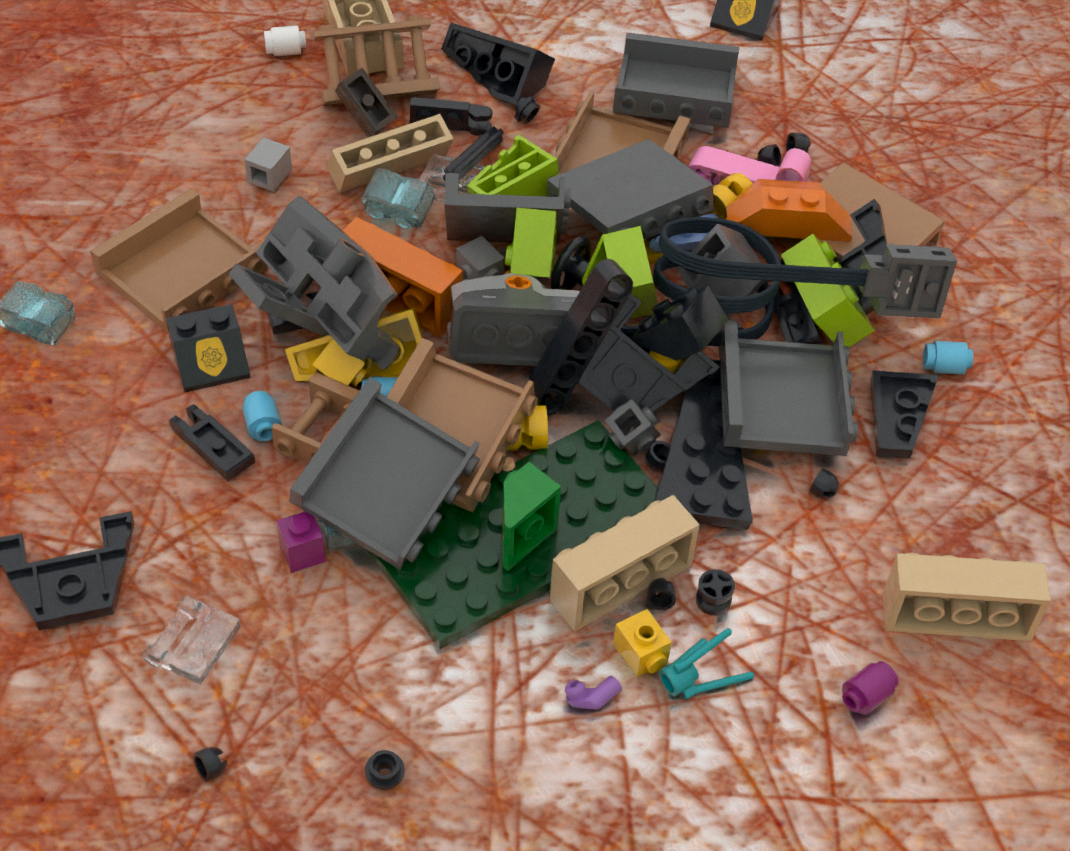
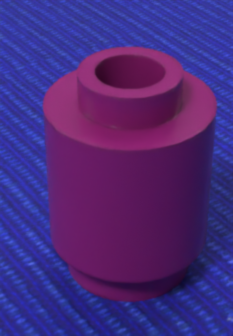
[842,661,899,715]

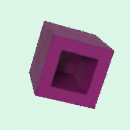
[276,511,325,573]

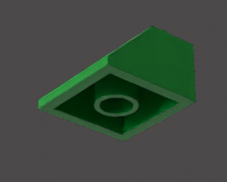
[502,462,561,571]

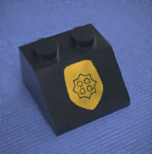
[710,0,780,41]
[166,304,250,393]

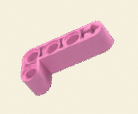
[688,146,811,186]

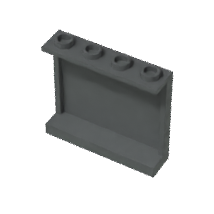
[613,32,739,128]
[547,139,714,240]
[444,173,571,244]
[719,323,858,456]
[289,377,480,570]

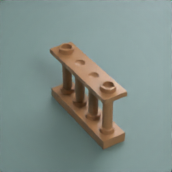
[313,15,440,106]
[271,372,359,464]

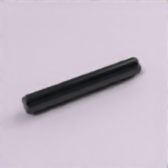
[443,126,504,181]

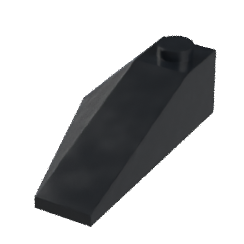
[441,23,555,105]

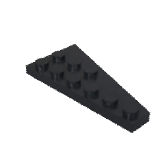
[654,359,753,530]

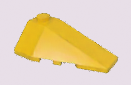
[285,307,424,382]

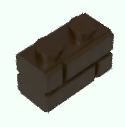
[335,67,398,138]

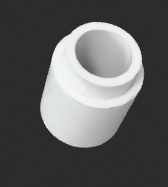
[264,25,306,56]

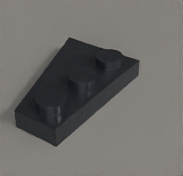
[870,370,939,459]

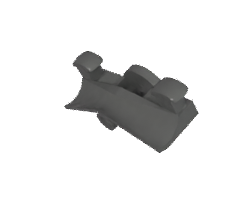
[229,196,399,370]

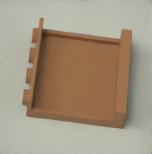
[554,91,690,174]
[775,162,945,261]
[90,189,268,334]
[387,338,538,512]

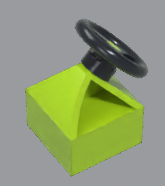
[550,226,658,319]

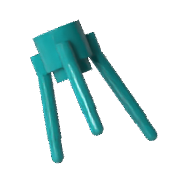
[659,628,754,700]

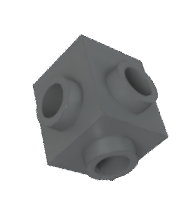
[605,399,661,456]

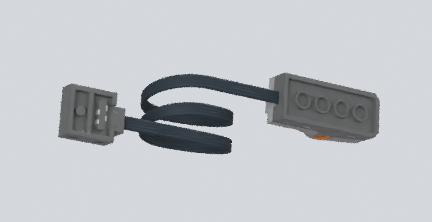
[447,217,957,366]

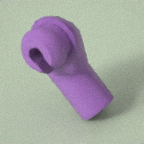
[565,676,622,710]

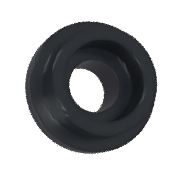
[514,96,541,124]
[365,750,405,790]

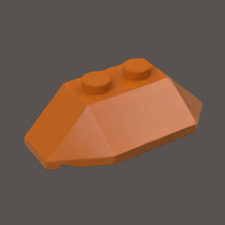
[726,179,852,242]

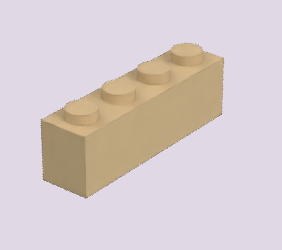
[327,114,453,193]

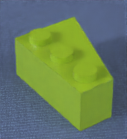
[467,134,559,197]

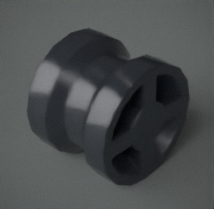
[696,569,735,616]

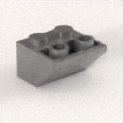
[676,224,766,320]

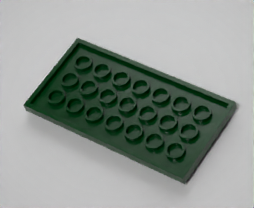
[366,420,657,650]

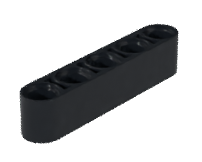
[526,259,633,416]

